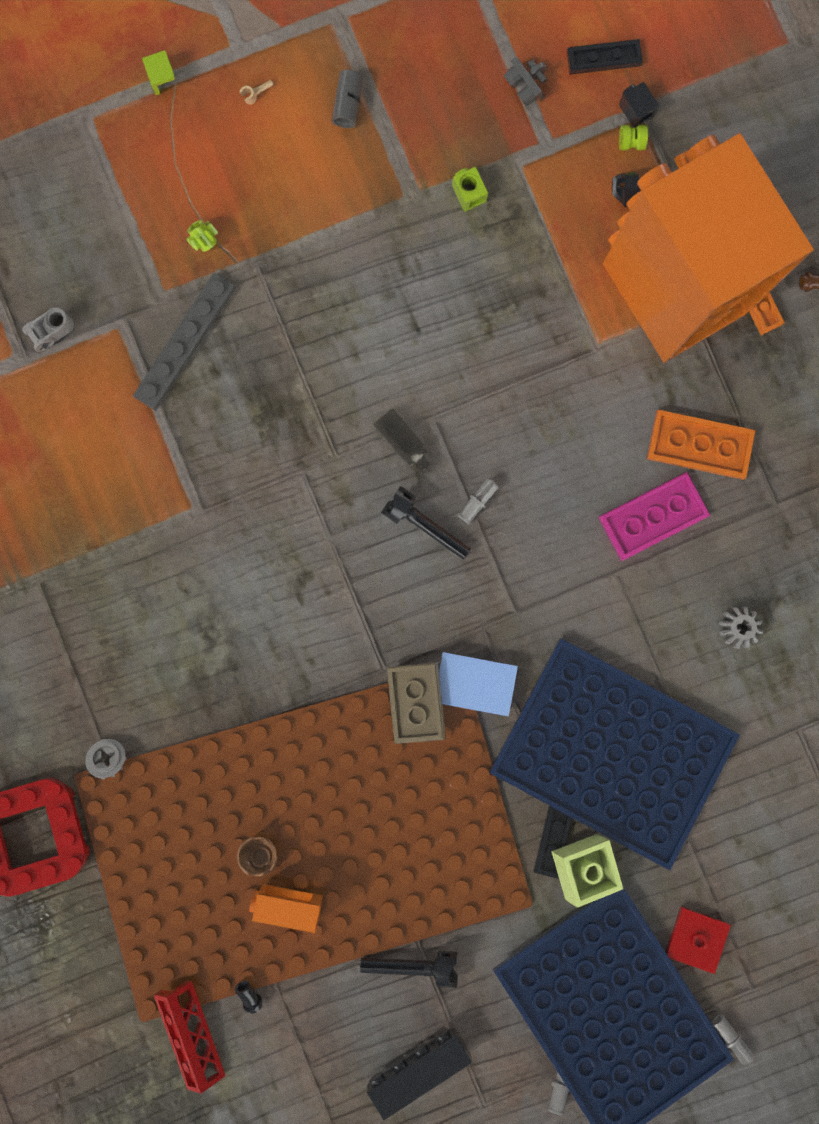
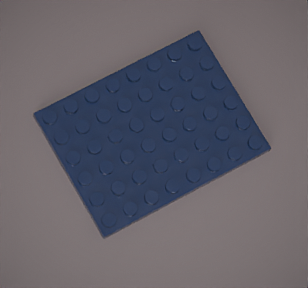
[489,638,740,871]
[492,887,734,1124]

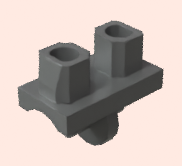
[503,56,547,106]

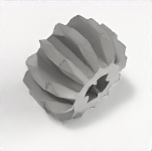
[719,606,763,649]

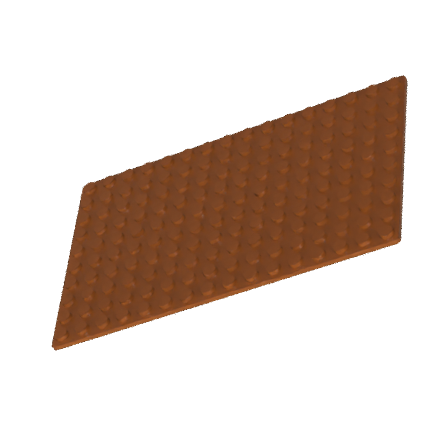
[75,683,532,1022]

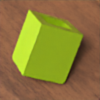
[142,50,175,95]

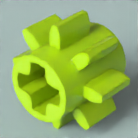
[186,220,218,252]

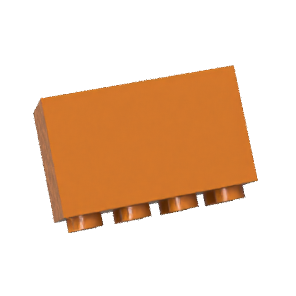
[603,133,814,363]

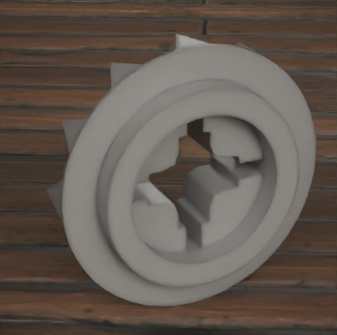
[85,739,127,780]

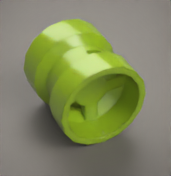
[619,125,648,151]

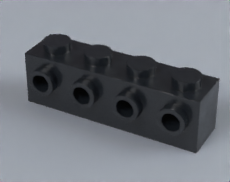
[367,1028,472,1120]

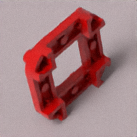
[0,777,90,897]

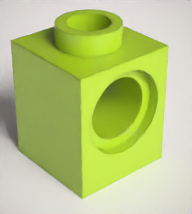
[452,167,488,212]

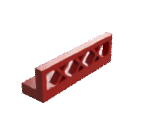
[154,981,226,1094]

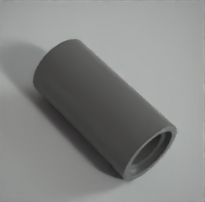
[331,70,363,128]

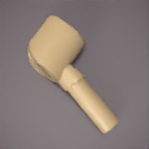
[240,80,274,105]

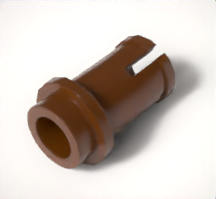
[799,272,819,292]

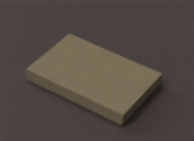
[387,662,446,744]

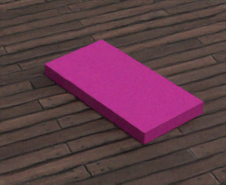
[598,472,711,561]

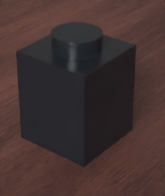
[619,82,659,128]

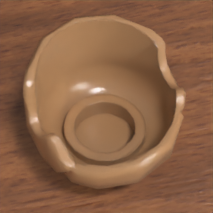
[236,837,278,876]

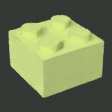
[551,834,623,908]

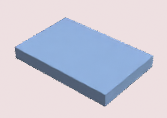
[439,652,518,717]

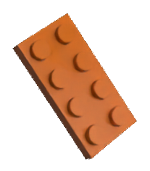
[646,410,756,480]

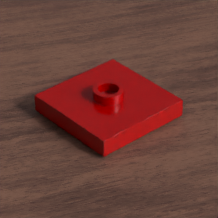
[665,906,731,974]

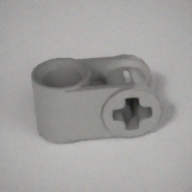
[22,308,74,352]

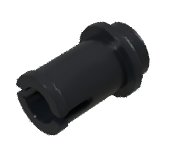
[234,980,262,1014]

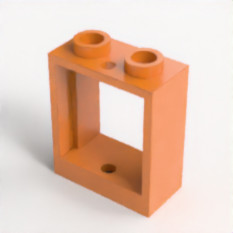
[249,884,323,933]

